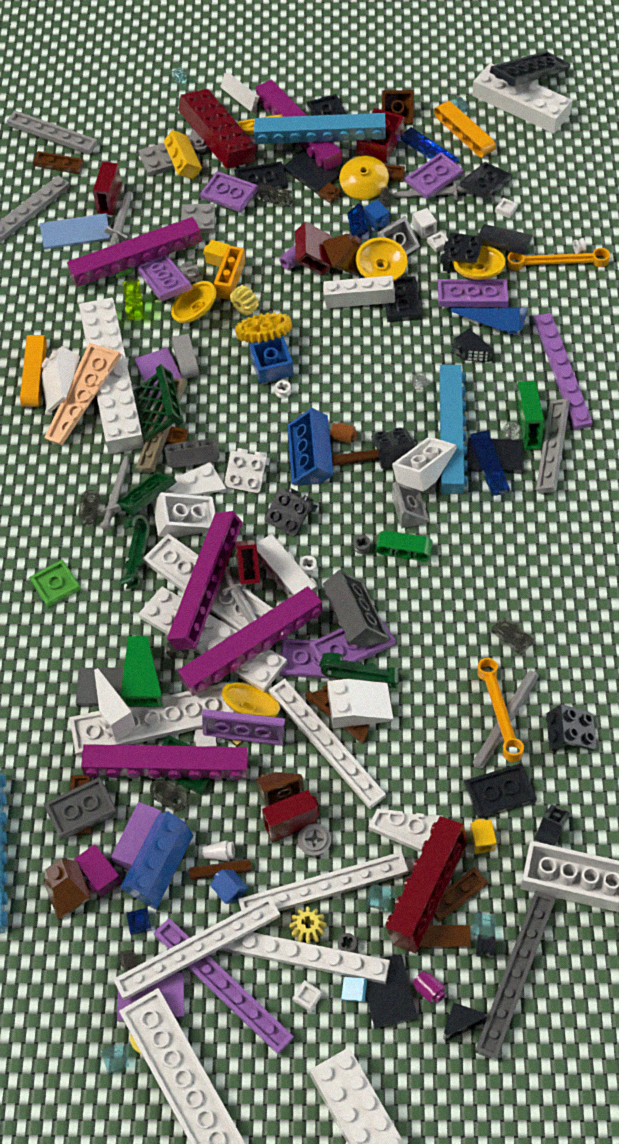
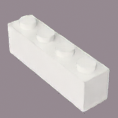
[324,276,395,308]
[256,534,318,598]

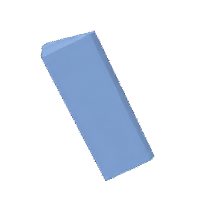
[39,213,111,250]

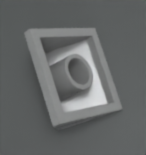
[378,216,420,255]
[392,482,429,529]

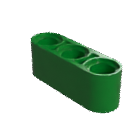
[376,531,433,562]

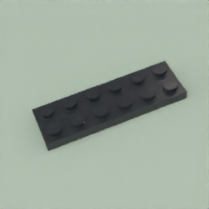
[489,51,571,86]

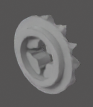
[298,824,331,857]

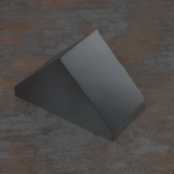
[443,1002,486,1042]

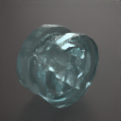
[172,67,187,84]

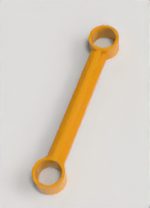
[507,248,610,271]
[477,658,524,762]

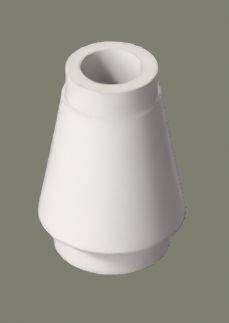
[203,840,235,861]

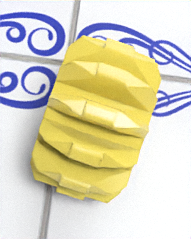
[230,285,259,316]
[290,906,327,944]

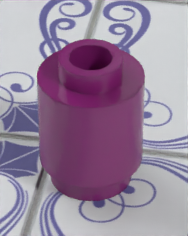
[413,970,446,1004]

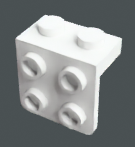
[224,448,270,493]

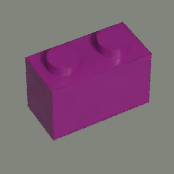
[74,844,121,898]

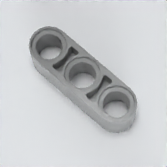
[171,334,199,379]

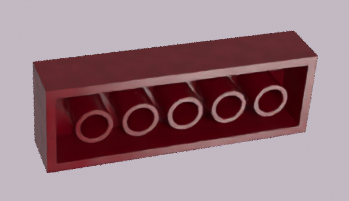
[178,89,257,169]
[386,816,468,954]

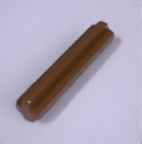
[332,449,379,466]
[189,859,252,880]

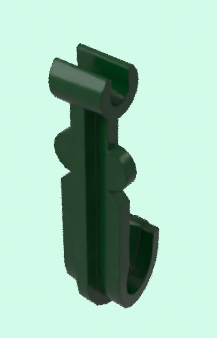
[120,515,150,590]
[319,652,400,688]

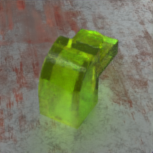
[122,280,145,321]

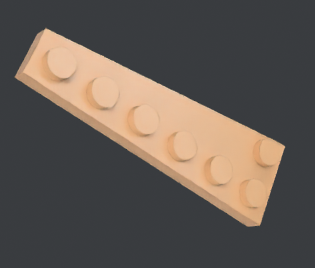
[44,343,122,446]

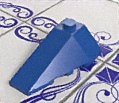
[451,307,527,334]

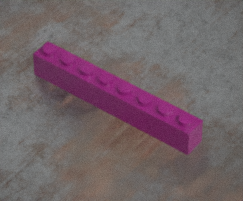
[256,79,342,171]
[67,217,202,287]
[167,511,243,650]
[178,586,323,696]
[81,744,249,780]

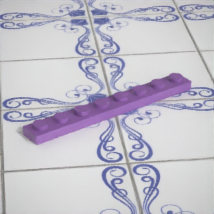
[534,313,592,430]
[153,918,294,1055]

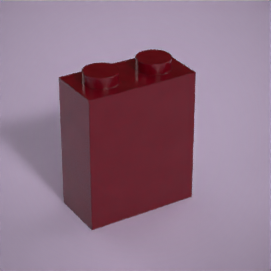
[93,161,122,216]
[295,222,333,276]
[234,540,260,585]
[262,790,320,843]

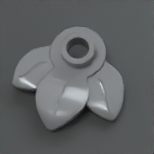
[188,129,208,153]

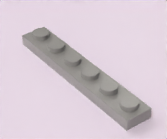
[7,111,98,155]
[0,176,70,243]
[536,398,569,494]

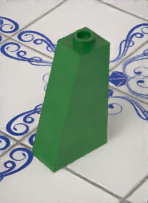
[517,381,544,450]
[120,635,164,707]

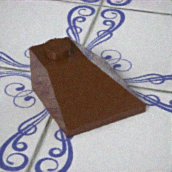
[382,90,414,123]
[322,234,362,276]
[256,772,304,807]
[44,858,91,920]

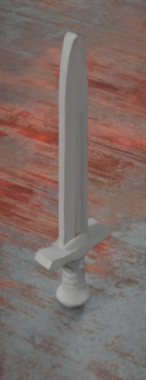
[392,180,472,200]
[104,191,131,247]
[98,455,129,531]
[222,568,257,624]

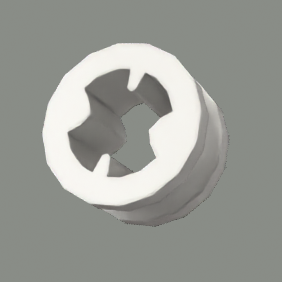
[573,238,586,254]
[275,380,291,398]
[300,556,317,575]

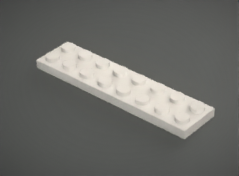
[144,534,273,631]
[138,587,287,692]
[69,683,234,756]
[119,988,245,1144]

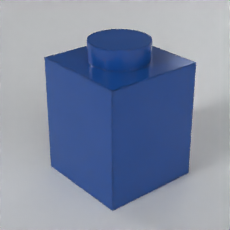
[364,200,390,230]
[210,870,249,904]

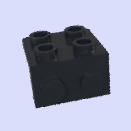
[440,232,483,272]
[371,427,415,469]
[264,487,318,536]
[546,704,597,752]

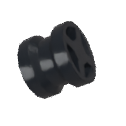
[476,935,495,959]

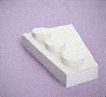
[164,462,227,496]
[368,809,440,853]

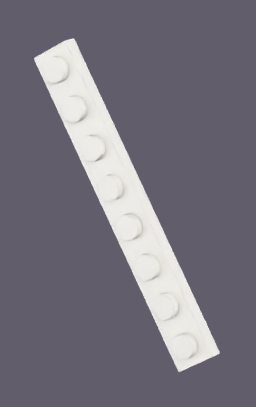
[269,679,386,809]
[238,852,408,911]
[113,896,280,1000]
[219,932,390,984]

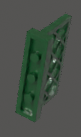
[133,364,184,443]

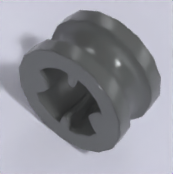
[353,535,370,554]
[338,933,357,953]

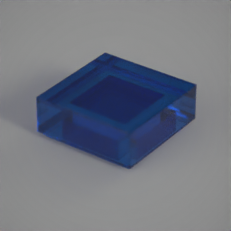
[126,908,152,935]

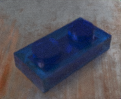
[347,203,369,238]

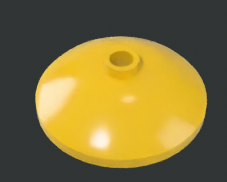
[339,156,389,200]
[356,237,407,282]
[454,246,505,280]
[171,281,216,323]
[222,682,280,717]

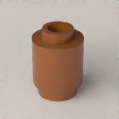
[330,422,358,444]

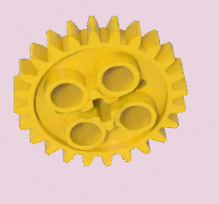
[235,312,292,343]

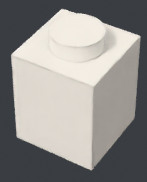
[412,208,437,239]

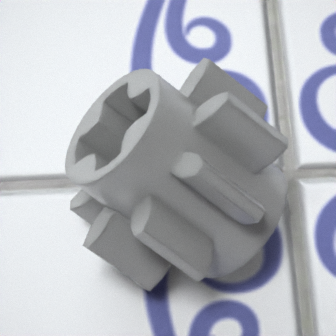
[179,262,199,283]

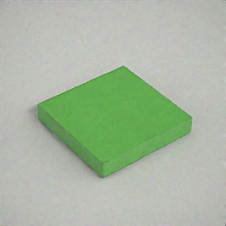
[29,559,81,608]

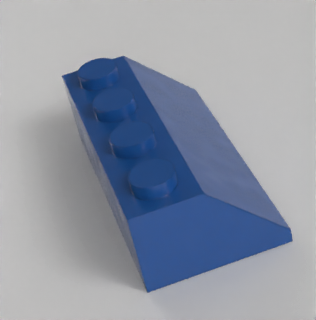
[287,408,333,486]
[120,811,194,910]

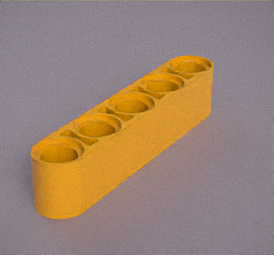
[434,101,496,158]
[20,335,47,407]

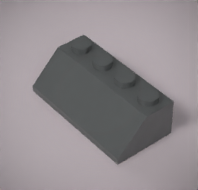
[323,570,390,648]

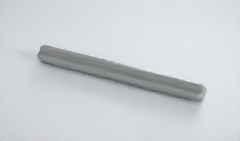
[473,670,539,769]

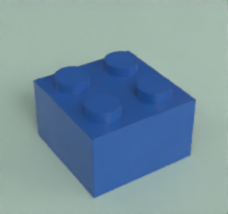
[249,336,294,384]

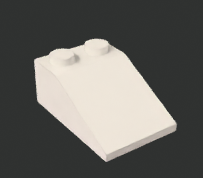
[41,346,80,413]
[392,437,457,492]
[153,492,215,538]
[94,668,136,743]
[327,679,393,728]

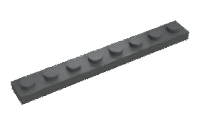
[475,890,556,1061]

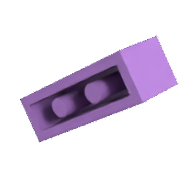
[111,802,162,870]

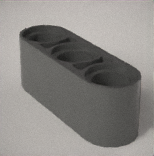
[165,438,220,468]

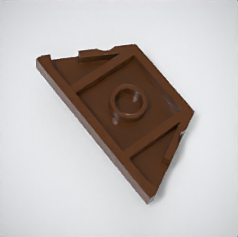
[305,685,370,745]

